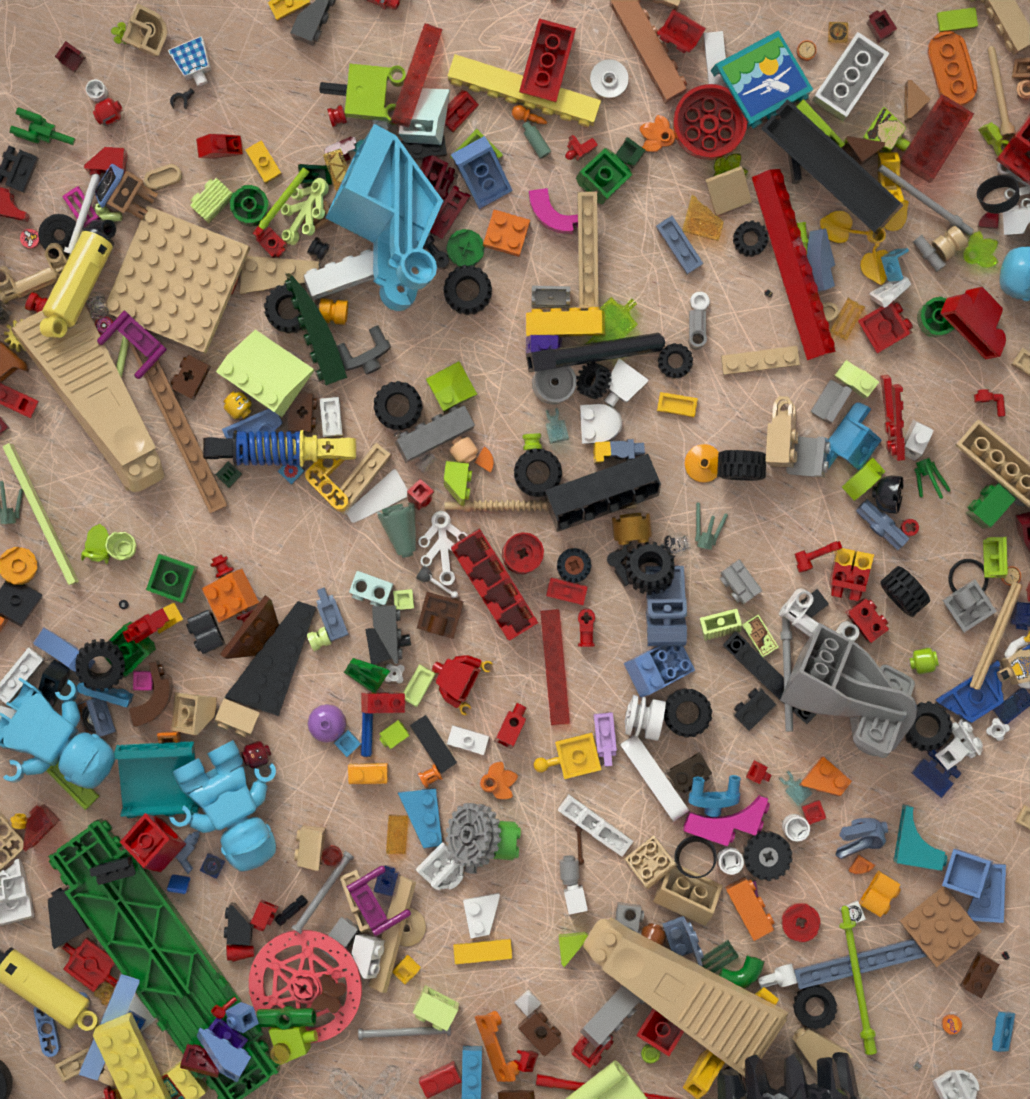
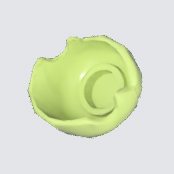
[105,532,137,561]

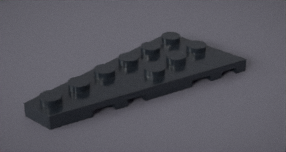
[224,601,316,716]

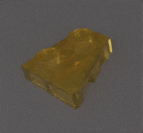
[682,195,724,241]

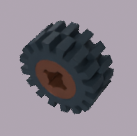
[557,548,592,583]

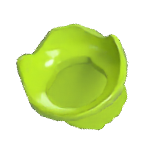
[81,524,110,564]

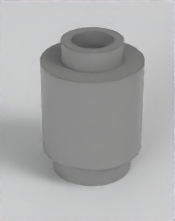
[559,855,580,885]

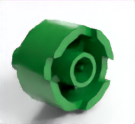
[230,185,270,227]
[917,297,955,338]

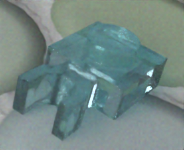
[545,408,569,444]
[779,771,813,806]

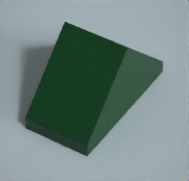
[298,164,332,188]

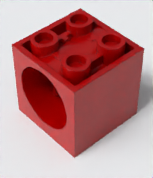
[120,813,186,873]

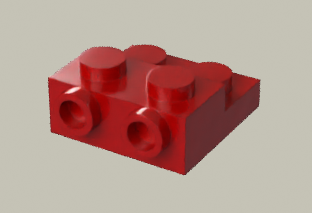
[858,301,913,353]

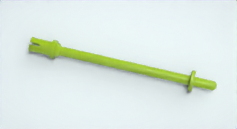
[839,906,877,1055]

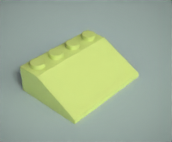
[216,330,314,417]

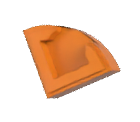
[474,446,494,473]
[848,854,875,874]

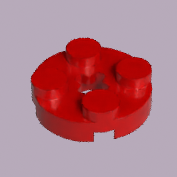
[781,903,821,942]

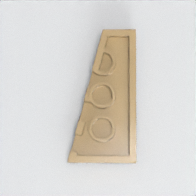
[240,256,320,295]

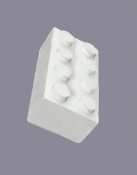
[812,32,890,122]

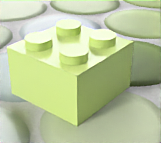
[413,985,459,1031]

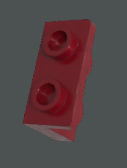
[180,1044,219,1078]

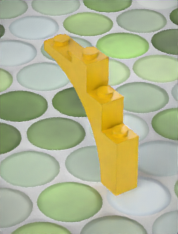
[683,987,779,1099]

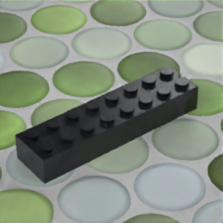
[761,99,904,235]

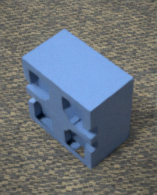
[942,849,993,899]

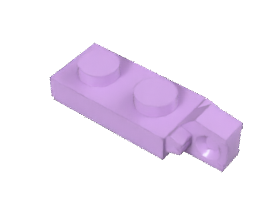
[593,712,617,767]

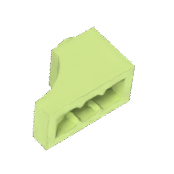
[834,360,879,399]

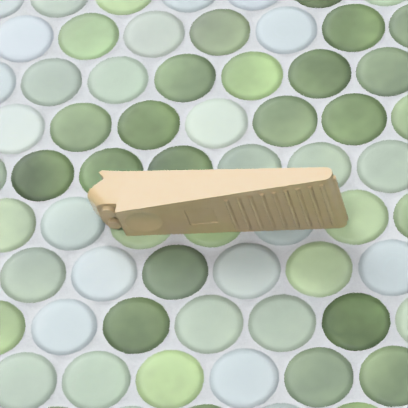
[11,305,165,492]
[583,917,789,1077]

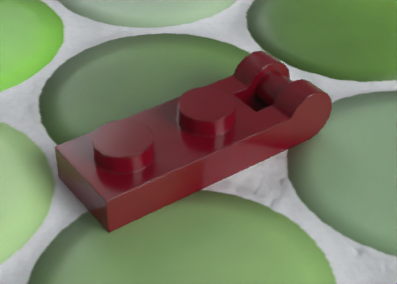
[430,185,471,241]

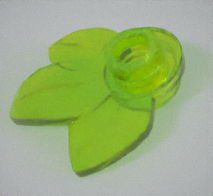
[713,153,748,177]
[963,231,998,268]

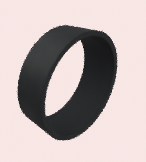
[977,175,1020,214]
[674,836,717,878]

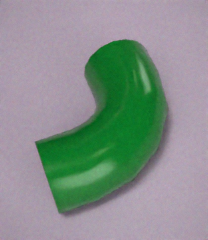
[719,955,765,988]

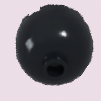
[872,475,904,514]

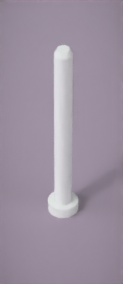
[64,174,100,255]

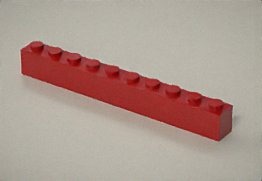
[751,169,836,360]

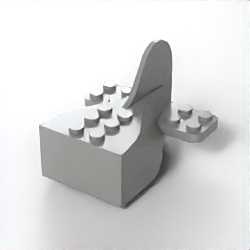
[780,623,917,758]

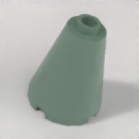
[377,503,416,558]

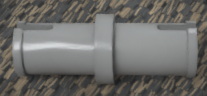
[913,235,946,272]

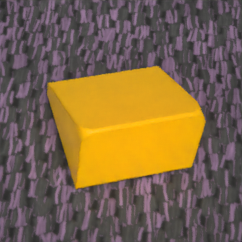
[392,955,421,984]

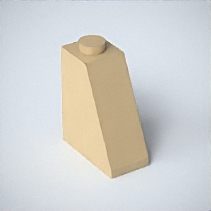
[792,1027,852,1073]

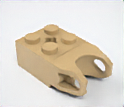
[766,396,799,468]

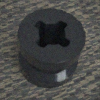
[307,237,330,261]

